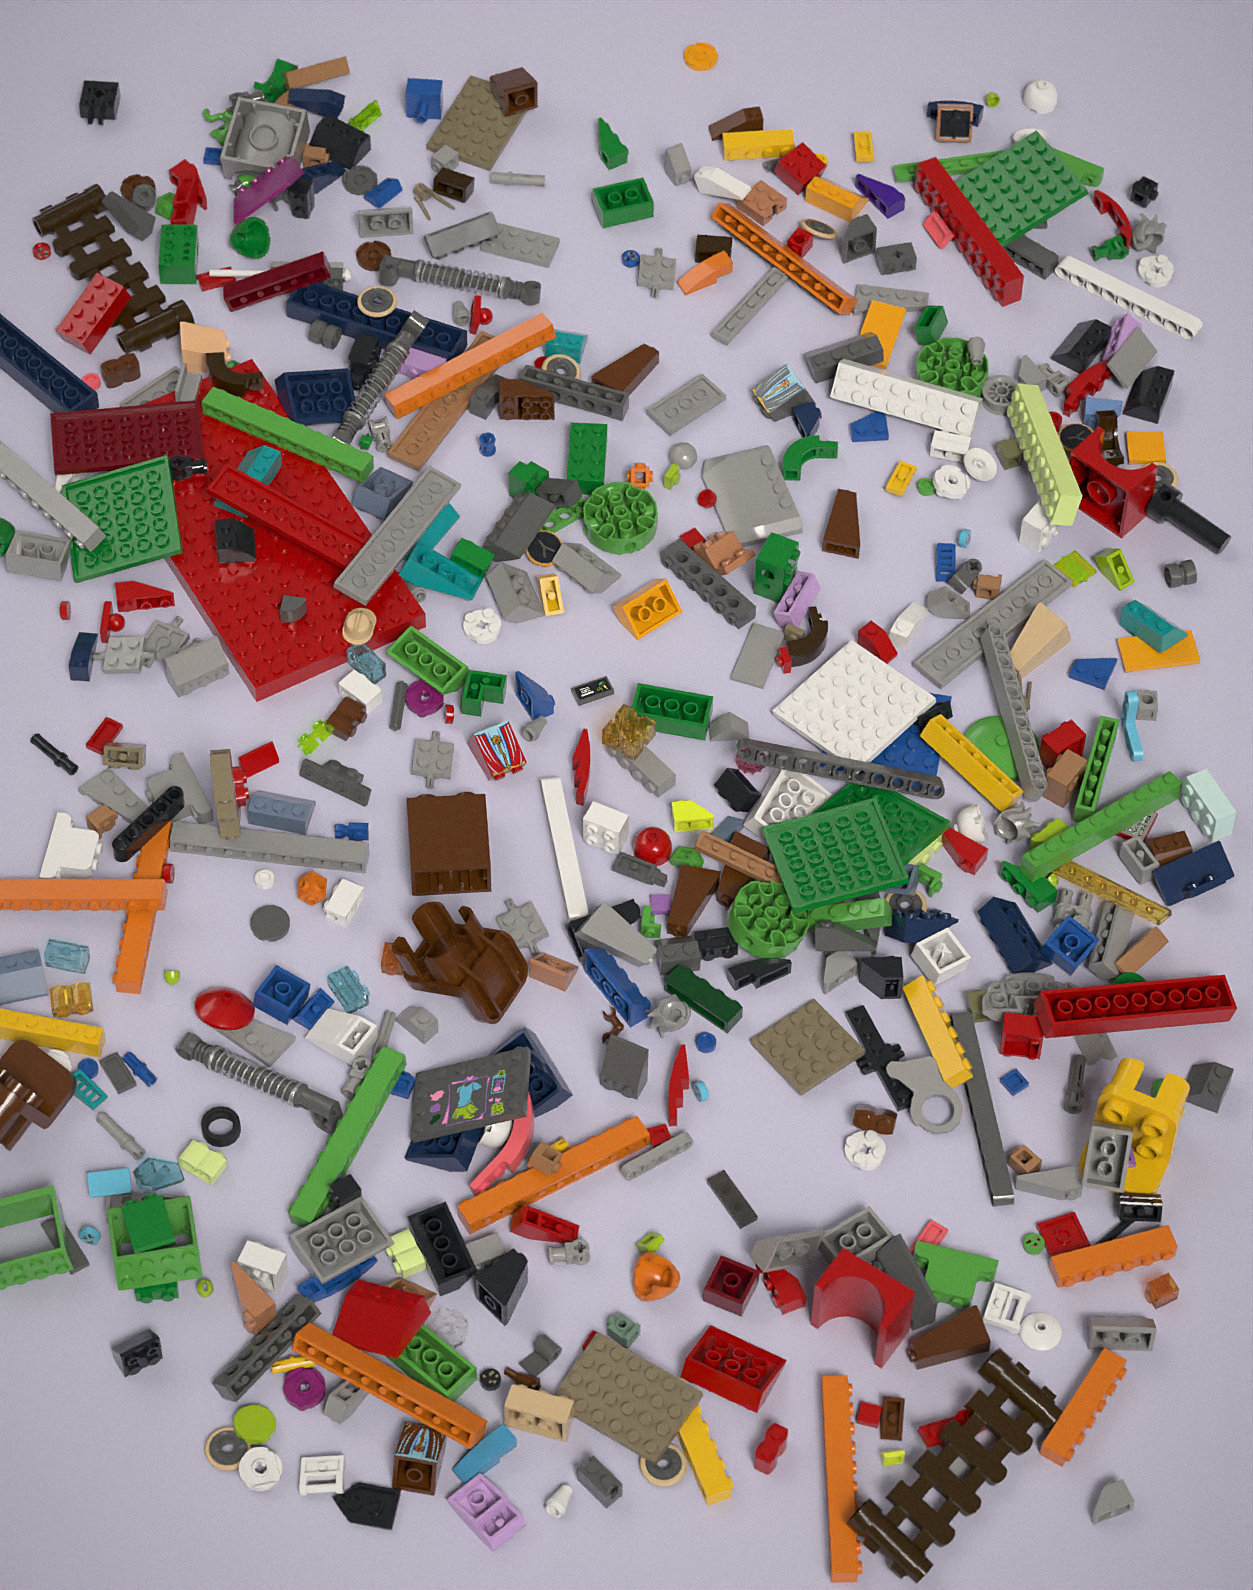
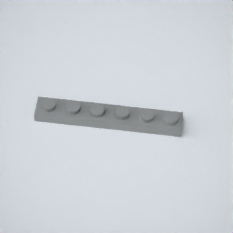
[712,267,789,345]

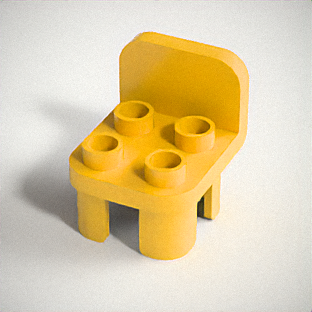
[1078,1058,1190,1195]

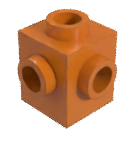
[627,463,653,490]
[298,871,327,906]

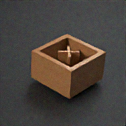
[1043,749,1087,808]

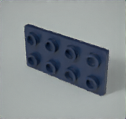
[1152,841,1235,907]

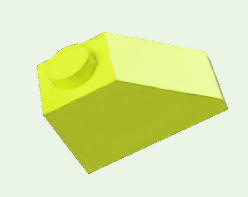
[671,800,714,832]

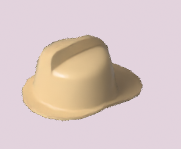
[342,608,376,645]

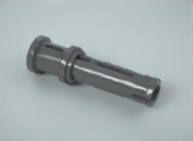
[1064,1055,1086,1114]

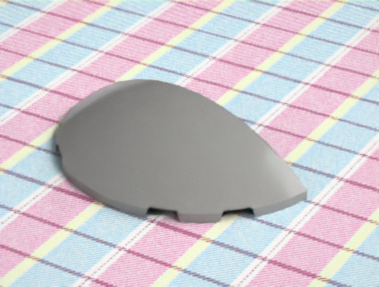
[982,973,1079,1024]

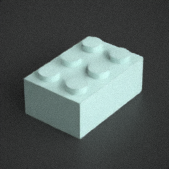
[1181,768,1237,843]

